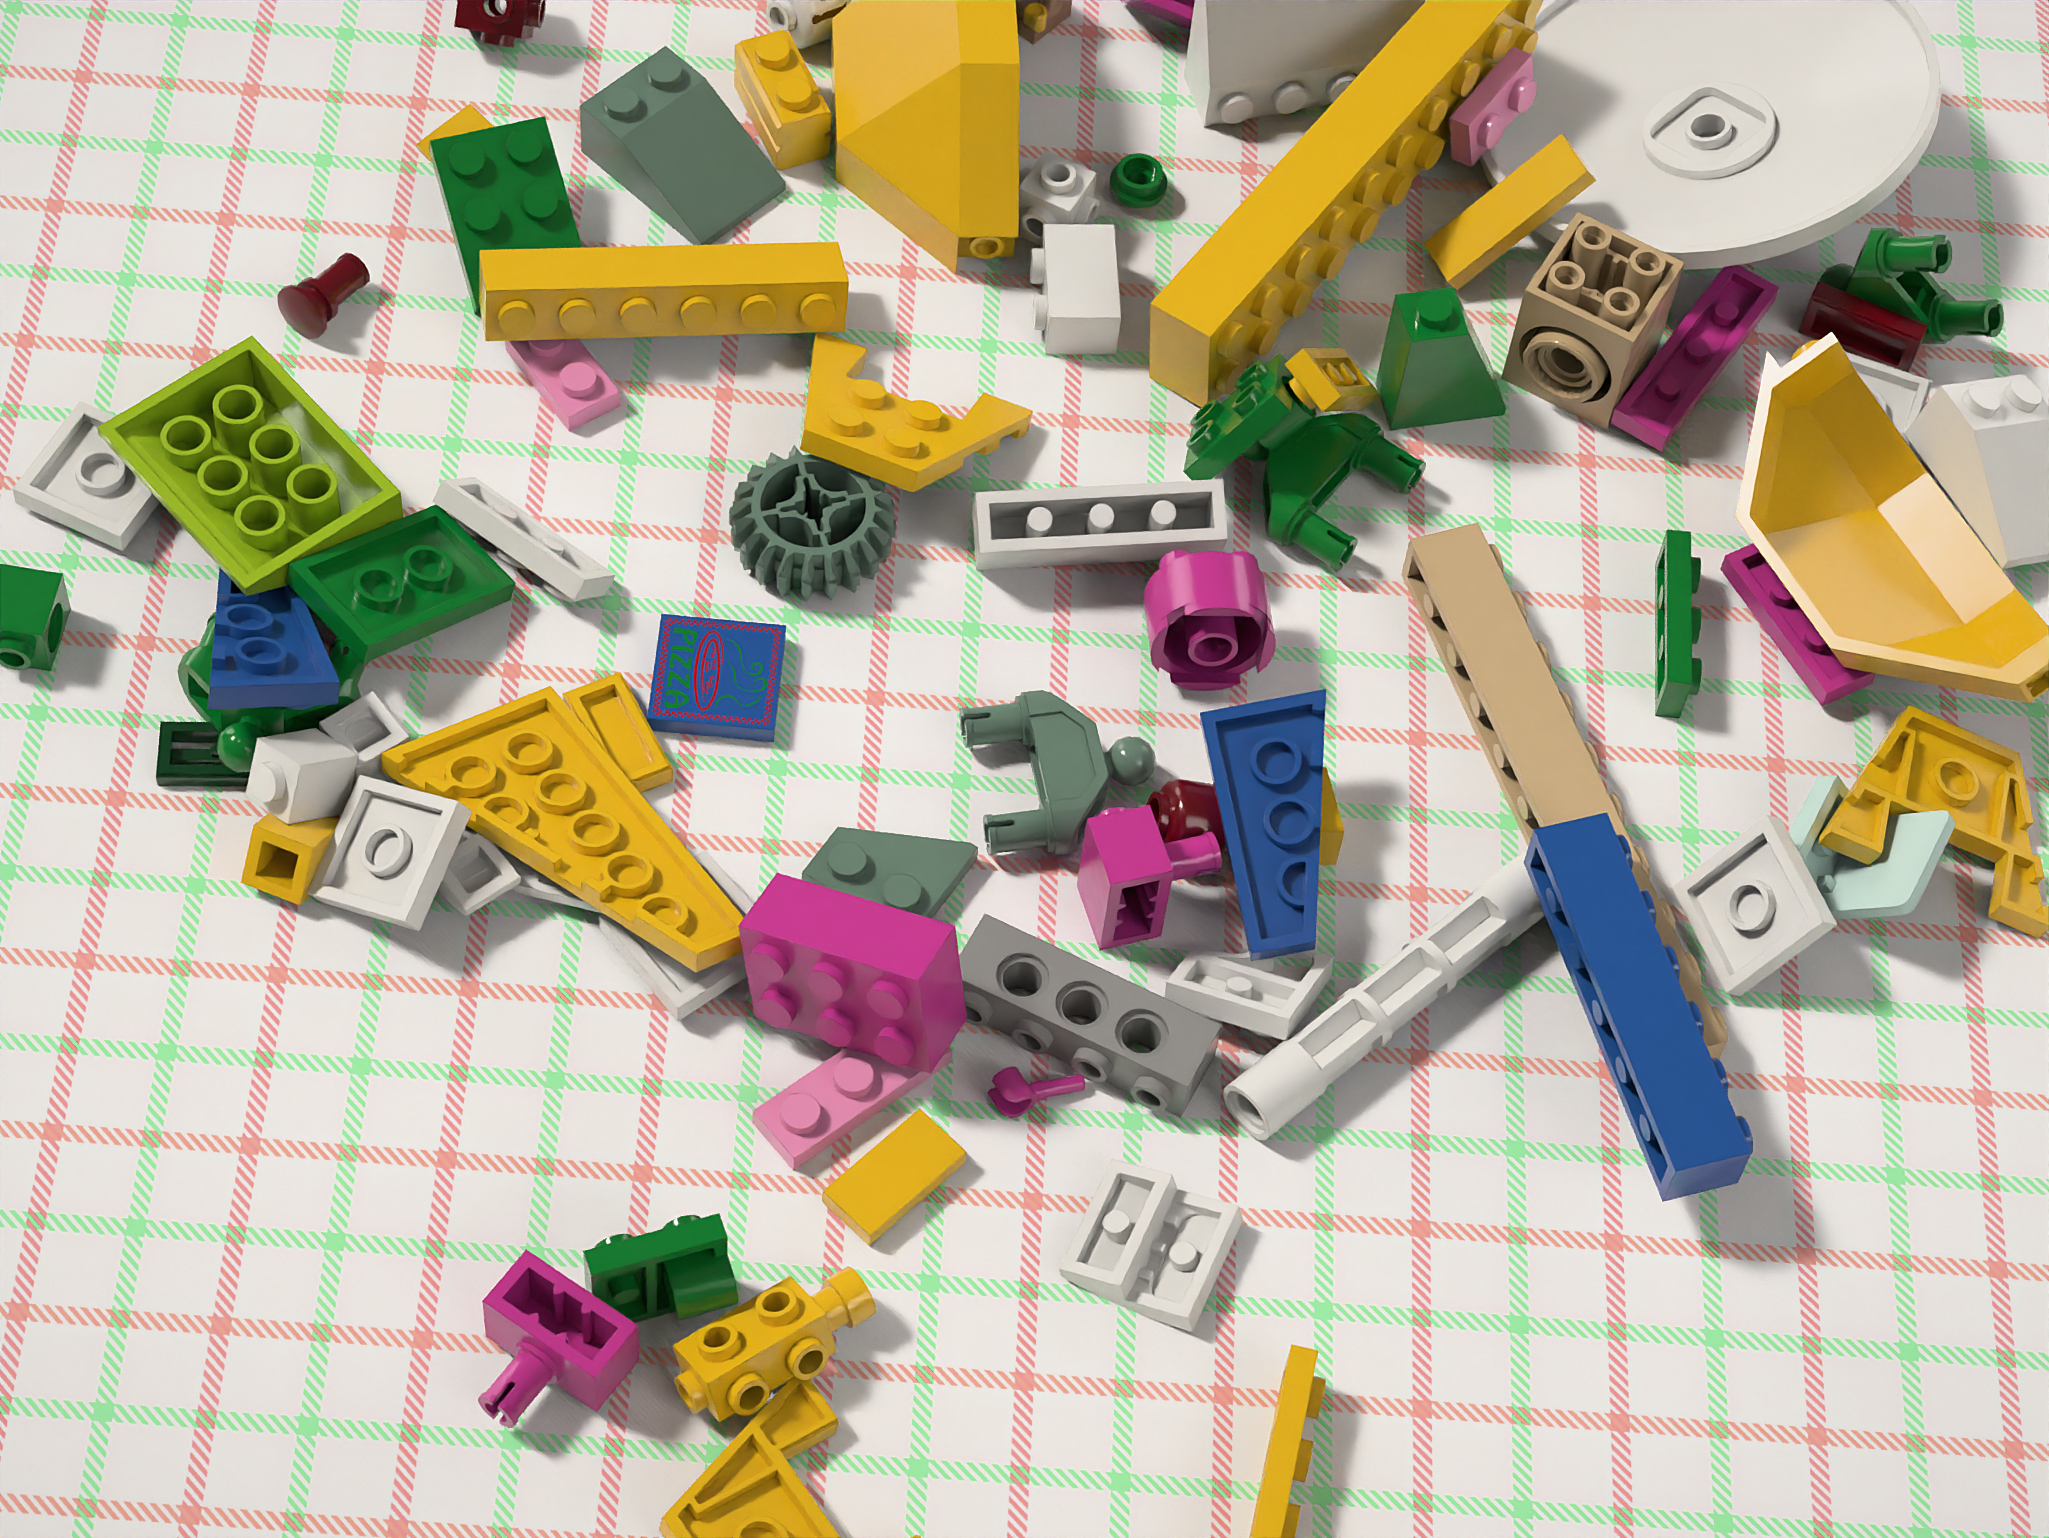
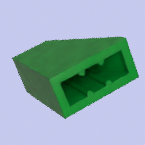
[1375,287,1506,431]

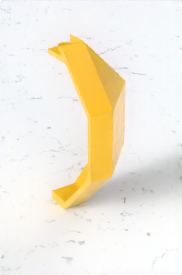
[831,0,1020,275]
[1735,332,2049,703]

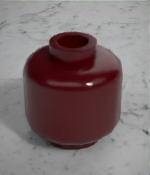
[1146,779,1227,859]

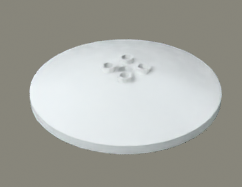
[1480,0,1941,270]

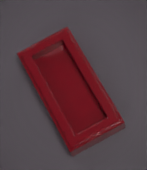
[1798,281,1928,373]

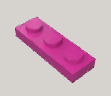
[1720,543,1876,707]

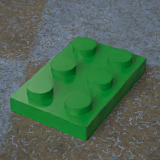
[429,116,582,314]
[285,504,515,664]

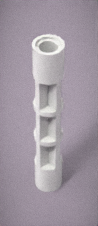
[1223,850,1545,1140]

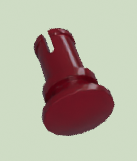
[277,252,370,339]

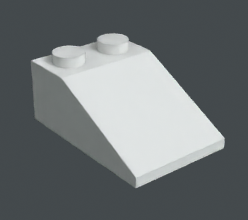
[1905,374,2049,569]

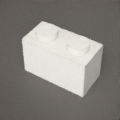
[1030,224,1121,355]

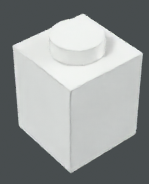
[245,728,359,825]

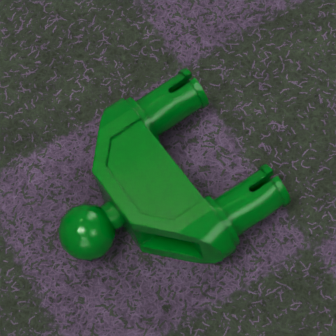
[1819,228,2004,344]
[1241,413,1426,572]
[177,612,369,773]

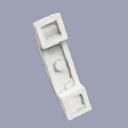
[319,691,521,916]

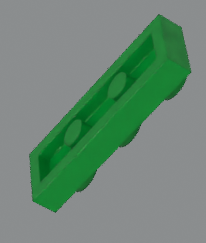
[1655,529,1702,718]

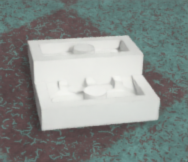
[1059,1158,1243,1332]

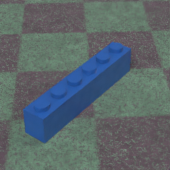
[1523,812,1753,1202]

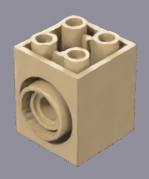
[1501,211,1685,430]

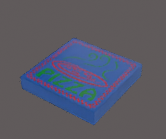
[647,614,786,742]

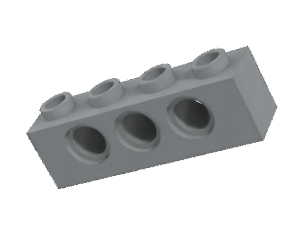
[959,913,1222,1118]

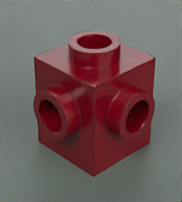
[454,0,546,47]

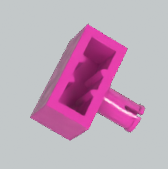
[1077,805,1222,951]
[478,1249,639,1428]

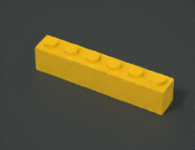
[479,242,849,341]

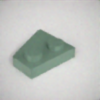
[801,827,978,919]

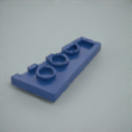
[208,567,340,710]
[1200,689,1326,961]

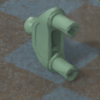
[959,690,1156,856]

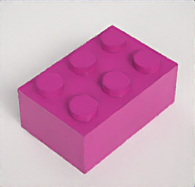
[738,873,967,1074]

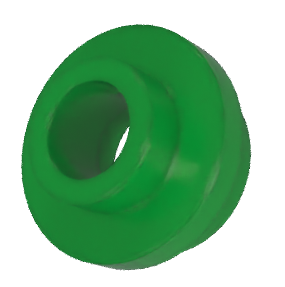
[1109,153,1168,208]

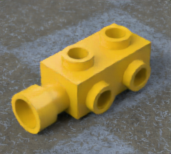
[673,1266,876,1422]

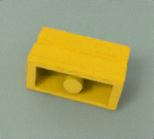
[734,30,831,170]

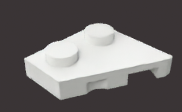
[1164,950,1334,1041]

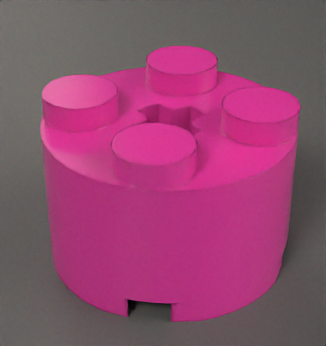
[1143,550,1276,691]

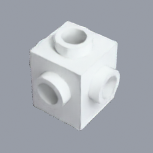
[1019,150,1100,246]

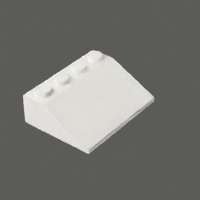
[1184,0,1425,127]

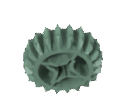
[729,445,896,602]

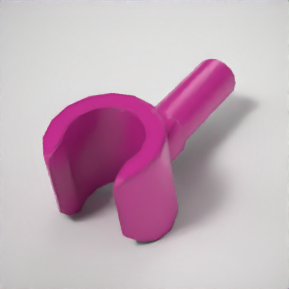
[987,1066,1085,1119]

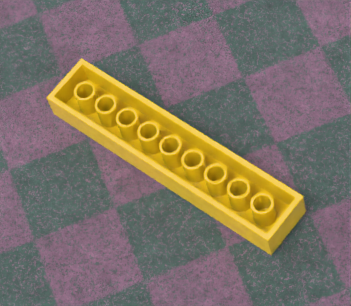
[1149,0,1543,408]

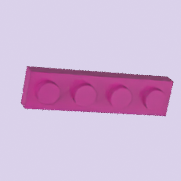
[1610,265,1780,452]

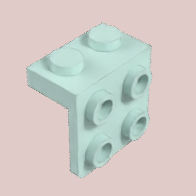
[1789,775,1955,920]

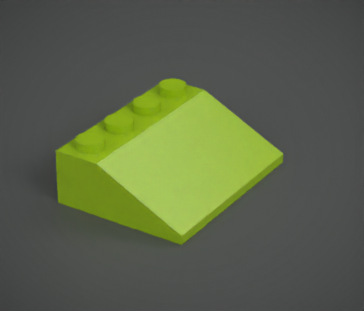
[97,335,403,596]

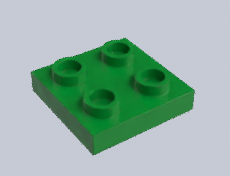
[1183,353,1316,480]
[583,1213,738,1323]

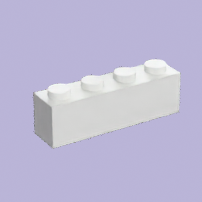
[972,479,1228,570]

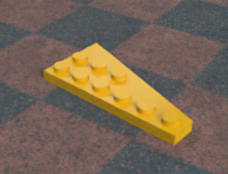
[381,686,744,972]

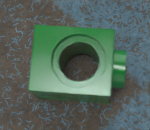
[0,564,71,671]

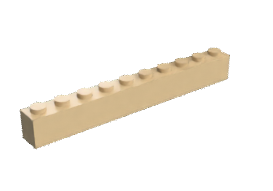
[1401,522,1728,1059]

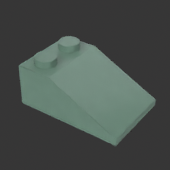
[580,46,786,245]

